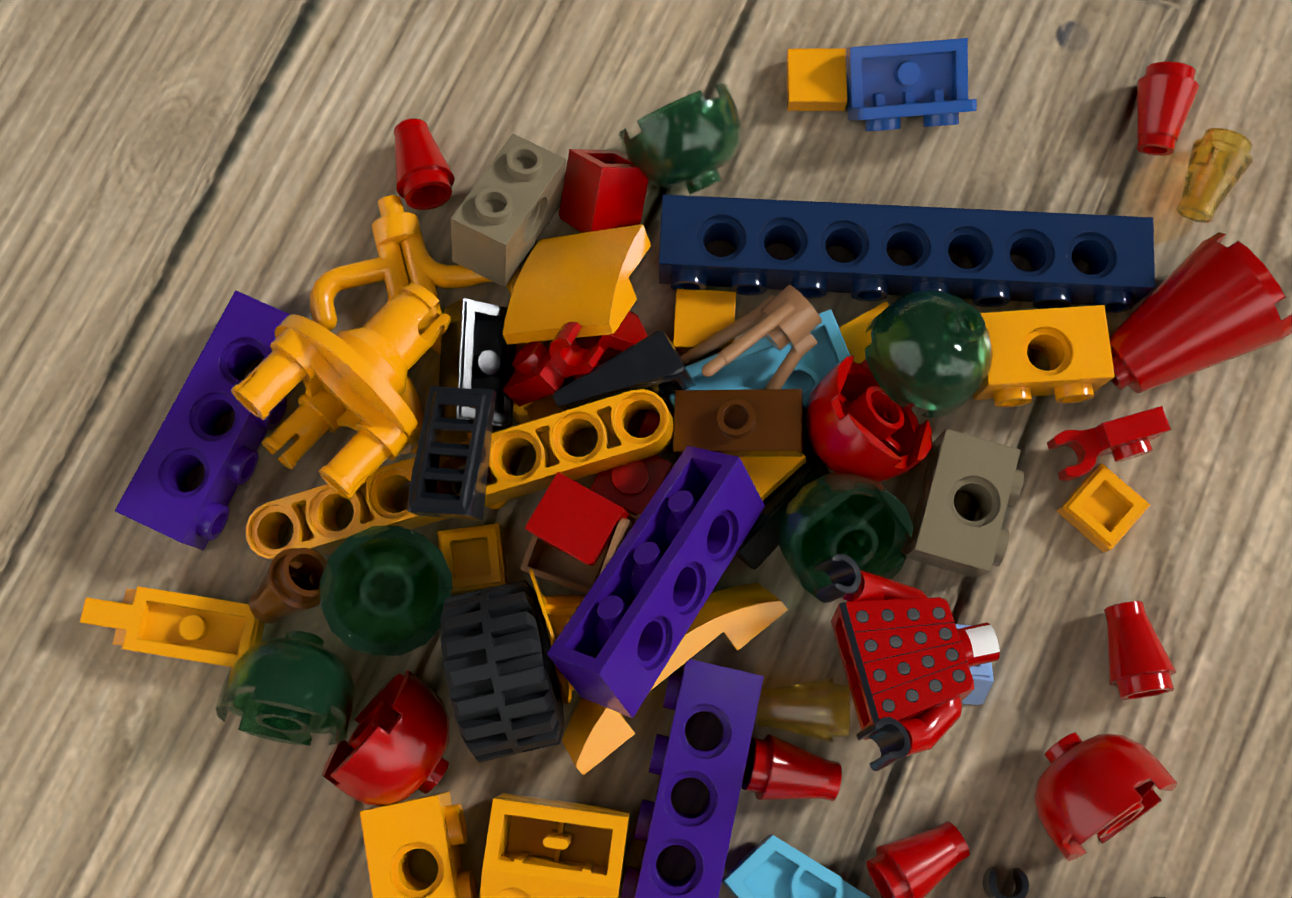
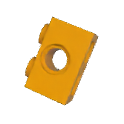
[966,305,1115,407]
[359,791,478,898]

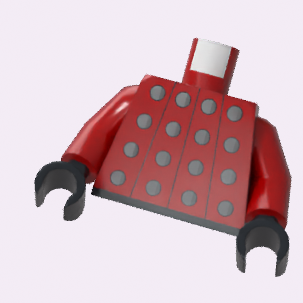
[814,554,1000,771]

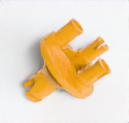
[231,283,451,500]

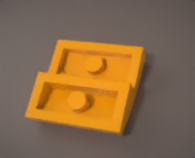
[503,224,651,345]

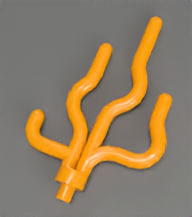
[310,195,530,510]

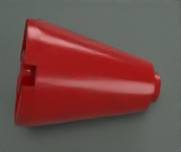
[1109,232,1292,393]

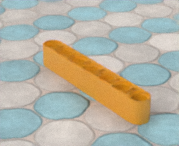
[246,389,674,560]

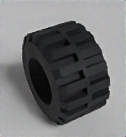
[440,580,565,762]

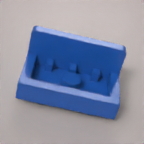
[846,38,977,131]

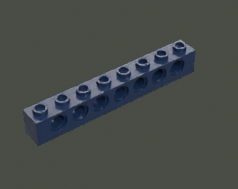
[659,194,1155,313]

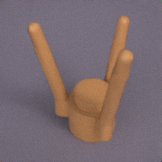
[680,285,822,389]

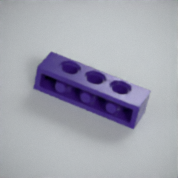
[115,290,290,550]
[547,446,765,718]
[621,659,764,898]

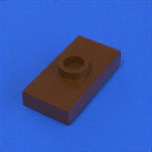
[673,389,803,457]

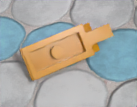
[80,586,265,671]

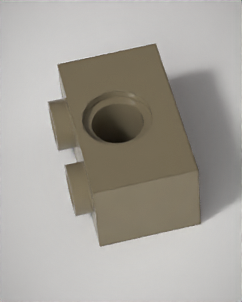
[451,134,566,287]
[903,429,1024,578]

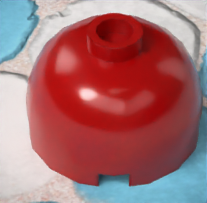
[805,355,932,484]
[322,670,450,806]
[1034,732,1177,862]

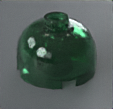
[618,83,741,195]
[864,289,993,418]
[779,471,913,603]
[320,526,453,656]
[215,631,354,746]

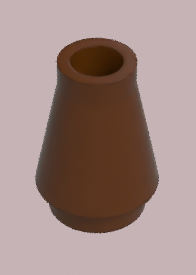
[249,548,332,624]

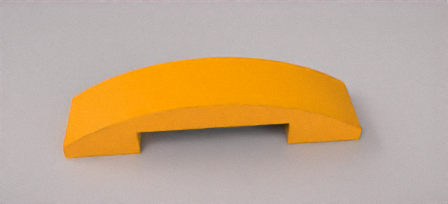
[562,583,788,775]

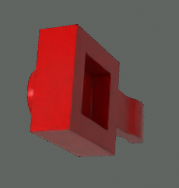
[503,322,604,407]
[1047,406,1171,481]
[590,410,674,516]

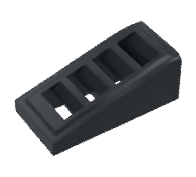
[553,330,696,411]
[407,386,496,521]

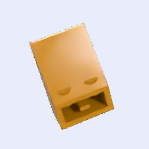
[480,793,630,898]

